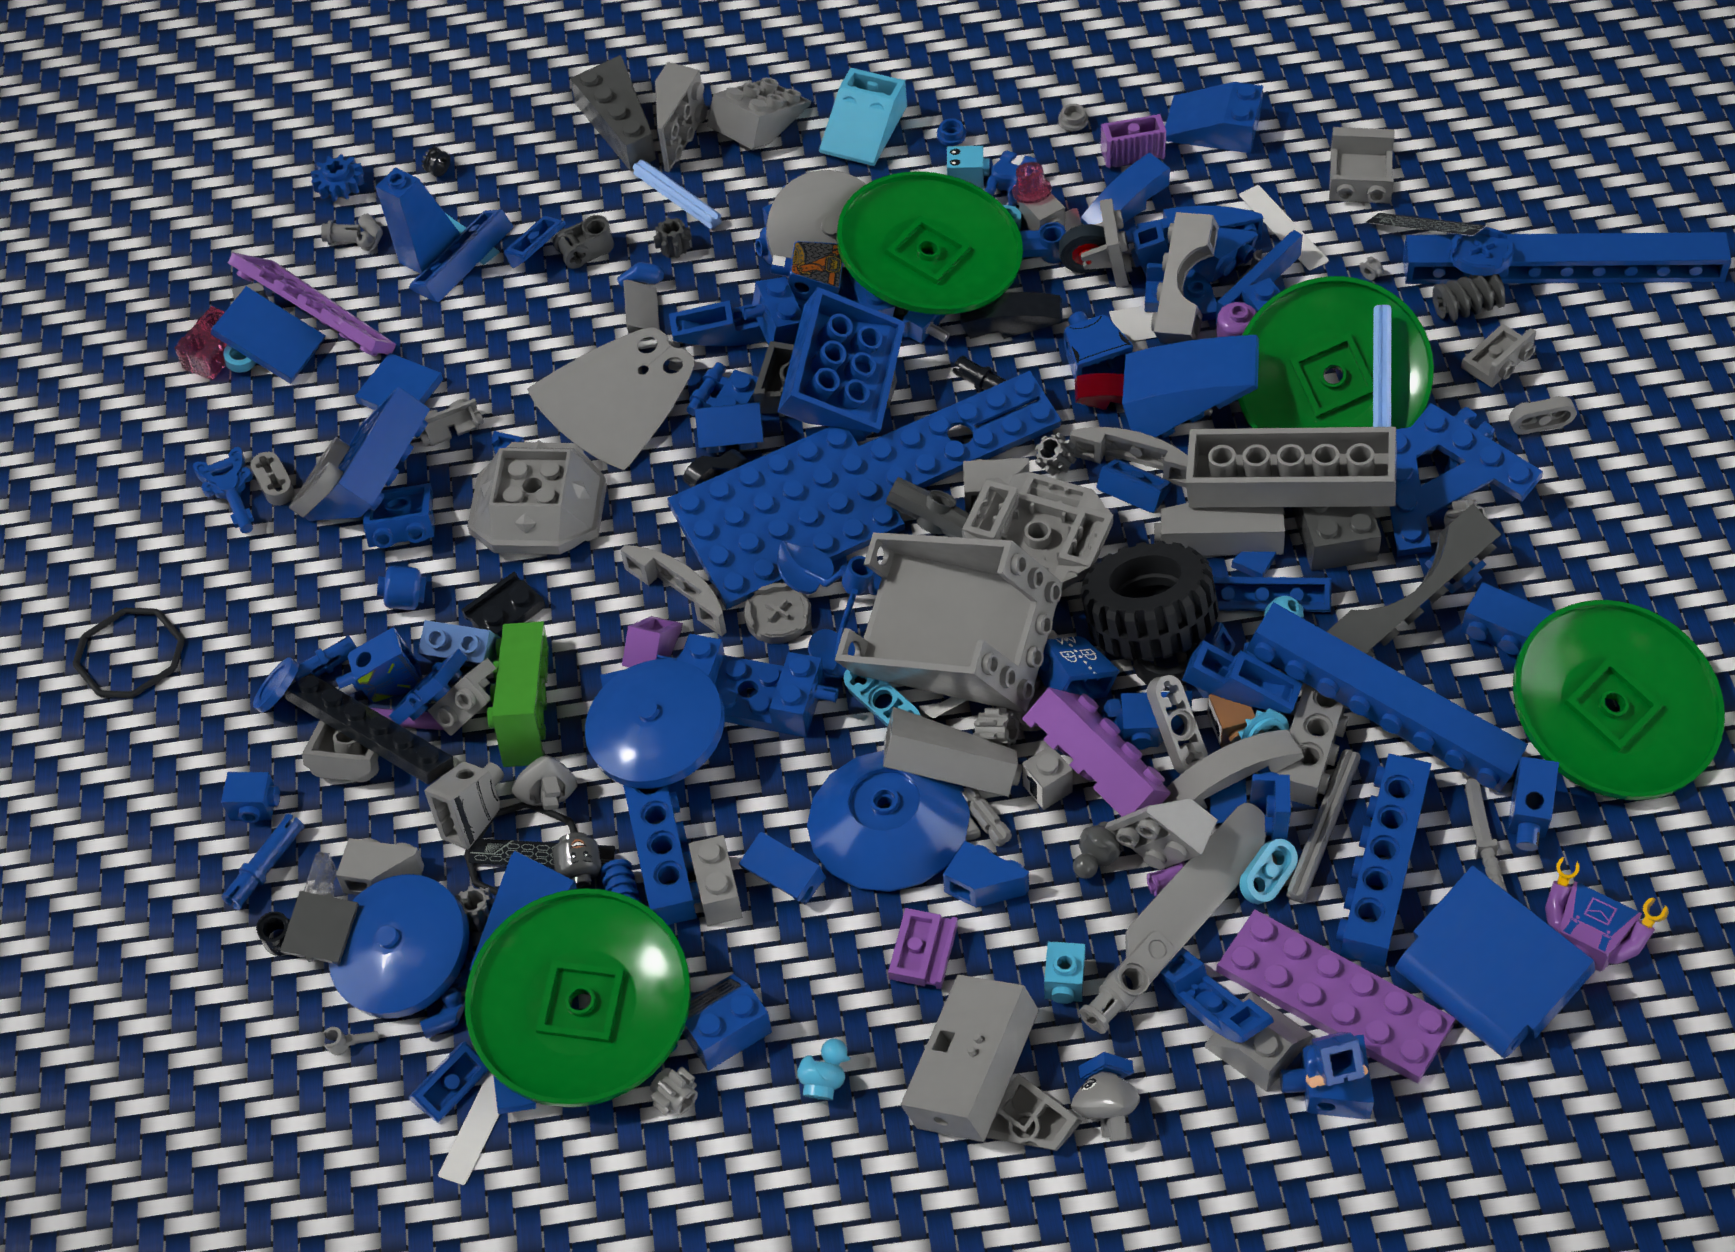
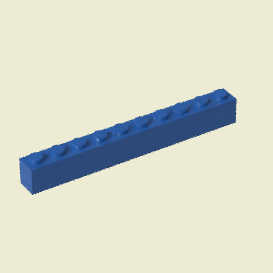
[1403,232,1732,284]

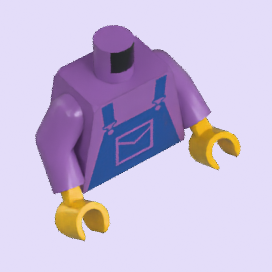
[1545,857,1669,971]

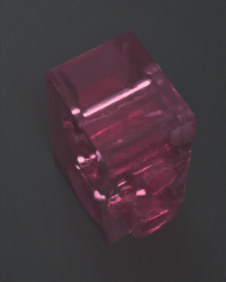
[174,306,227,381]

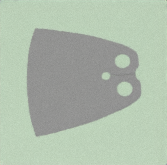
[527,327,695,471]

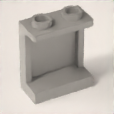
[1329,127,1394,204]

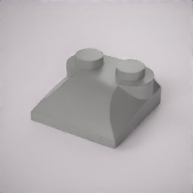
[302,718,391,782]

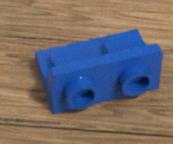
[1249,772,1291,841]

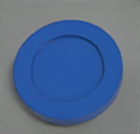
[253,657,299,713]

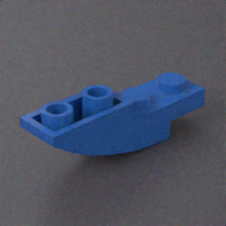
[1136,206,1263,243]

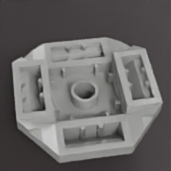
[467,440,607,554]
[962,472,1113,591]

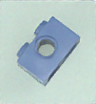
[418,620,501,668]

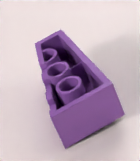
[1022,687,1171,816]

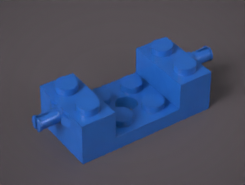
[742,267,895,346]
[655,633,839,738]

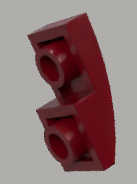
[1075,373,1124,410]

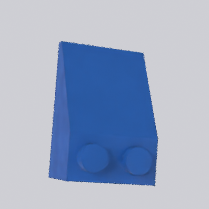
[1165,82,1263,153]

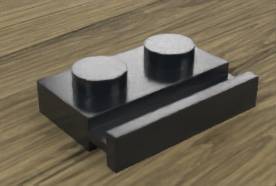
[461,572,546,637]

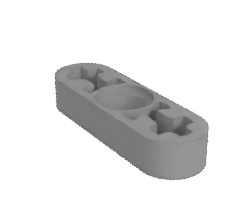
[1147,675,1208,774]

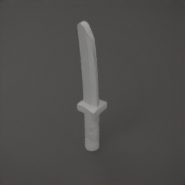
[1465,776,1507,892]

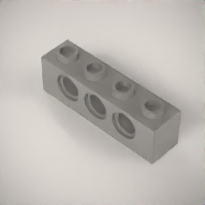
[1276,684,1348,807]

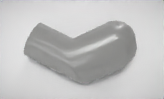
[356,214,383,251]

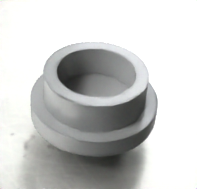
[1058,104,1088,131]

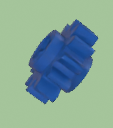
[311,154,365,202]

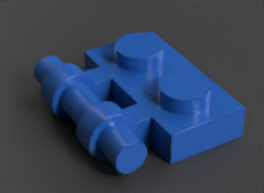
[686,362,758,416]

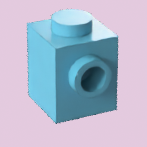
[1044,941,1085,1004]

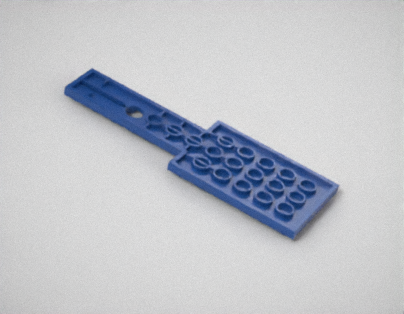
[667,371,1062,610]

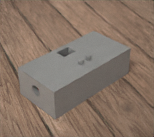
[900,975,1039,1142]

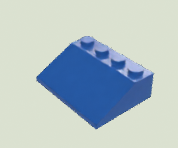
[777,287,906,433]
[304,386,430,521]

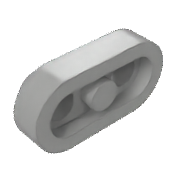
[1509,396,1577,435]

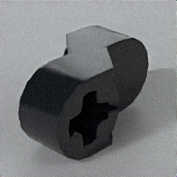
[683,449,750,487]

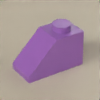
[622,616,683,667]

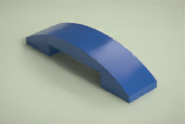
[1157,947,1274,1043]

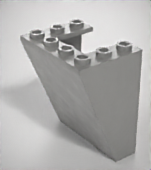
[835,532,1063,713]

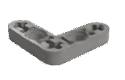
[289,437,350,517]

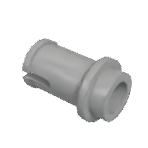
[321,221,361,245]

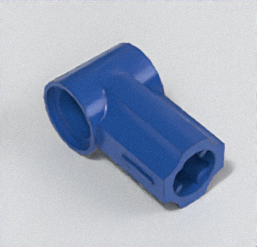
[1020,222,1066,264]

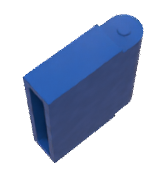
[1395,865,1595,1059]

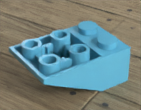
[819,68,907,166]

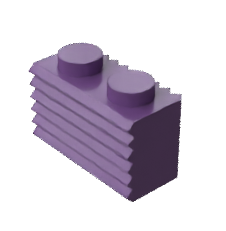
[1100,114,1166,168]

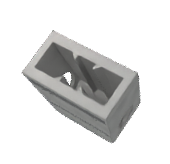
[424,762,504,850]

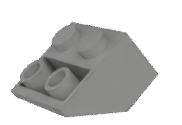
[1105,798,1218,870]

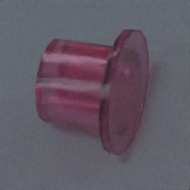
[1012,162,1052,204]

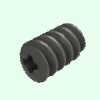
[1432,274,1505,321]

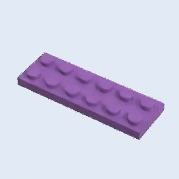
[1216,909,1456,1084]

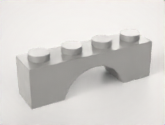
[1151,212,1219,343]

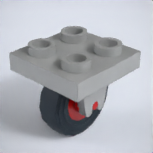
[1059,198,1133,288]

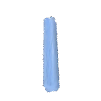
[633,159,722,229]
[1373,305,1392,427]

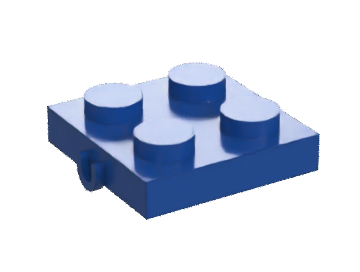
[389,648,468,725]

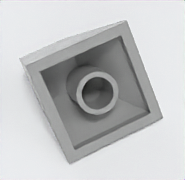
[1205,991,1313,1092]

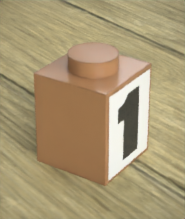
[1207,694,1255,748]

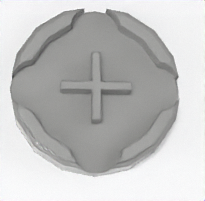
[744,583,812,644]

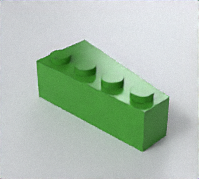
[487,621,549,767]

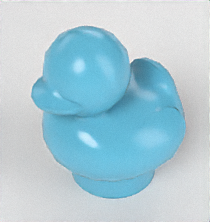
[797,1039,851,1100]

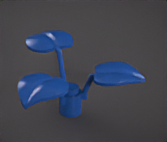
[777,540,881,678]

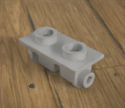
[420,398,484,447]

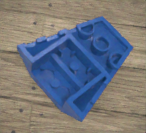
[1122,335,1259,438]

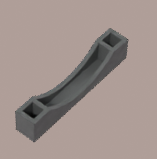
[1326,504,1501,657]

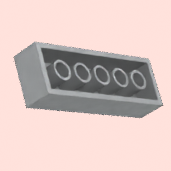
[1186,427,1397,507]

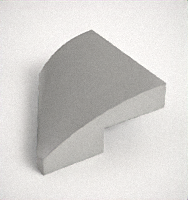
[986,1073,1082,1151]

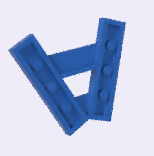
[1389,403,1543,557]

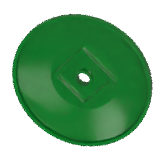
[836,172,1023,315]
[1238,276,1434,429]
[1513,600,1725,800]
[465,889,691,1107]

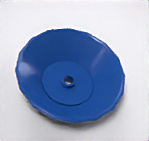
[807,750,970,892]

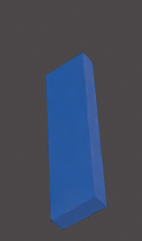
[1216,230,1303,324]

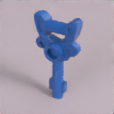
[193,447,254,533]

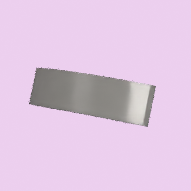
[1070,427,1188,487]
[620,545,726,636]
[1163,730,1304,809]

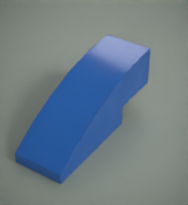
[1080,152,1170,225]
[669,300,766,346]
[1182,640,1303,714]

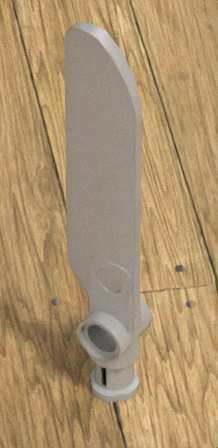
[1079,803,1266,1034]

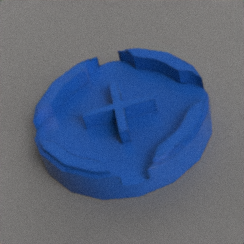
[1449,227,1514,276]

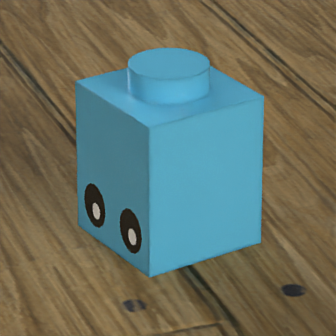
[947,146,990,189]

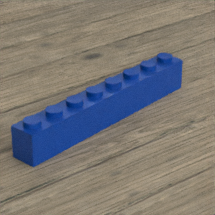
[1246,602,1528,793]

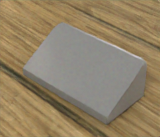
[623,280,660,338]

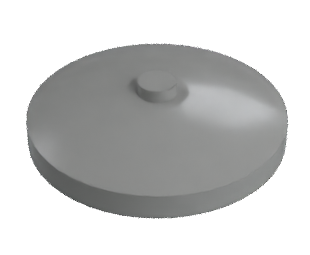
[766,170,866,285]

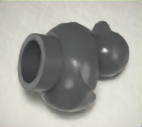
[1073,821,1121,879]

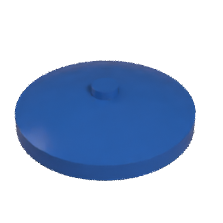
[585,659,725,789]
[328,874,469,1018]

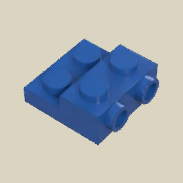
[363,483,435,548]

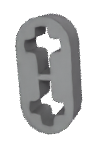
[251,452,295,505]

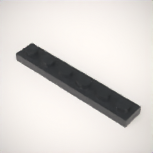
[285,673,454,784]

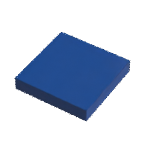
[355,353,443,410]

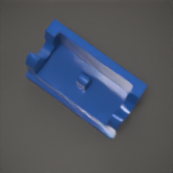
[738,831,826,904]

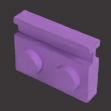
[888,908,958,989]

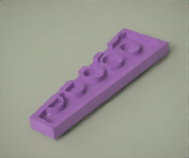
[228,252,396,356]

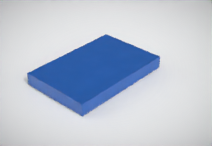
[211,286,326,384]

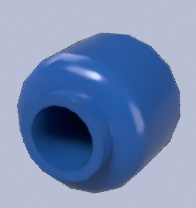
[377,566,426,611]

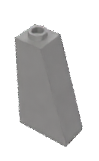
[1154,503,1285,556]
[883,707,1022,797]

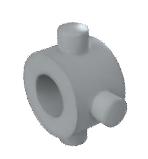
[1359,257,1384,280]

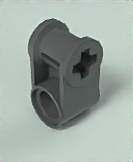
[552,215,614,269]

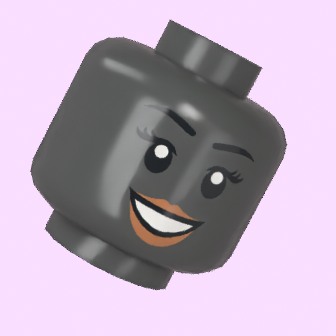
[552,832,602,889]

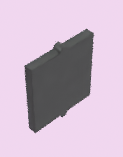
[280,891,359,965]

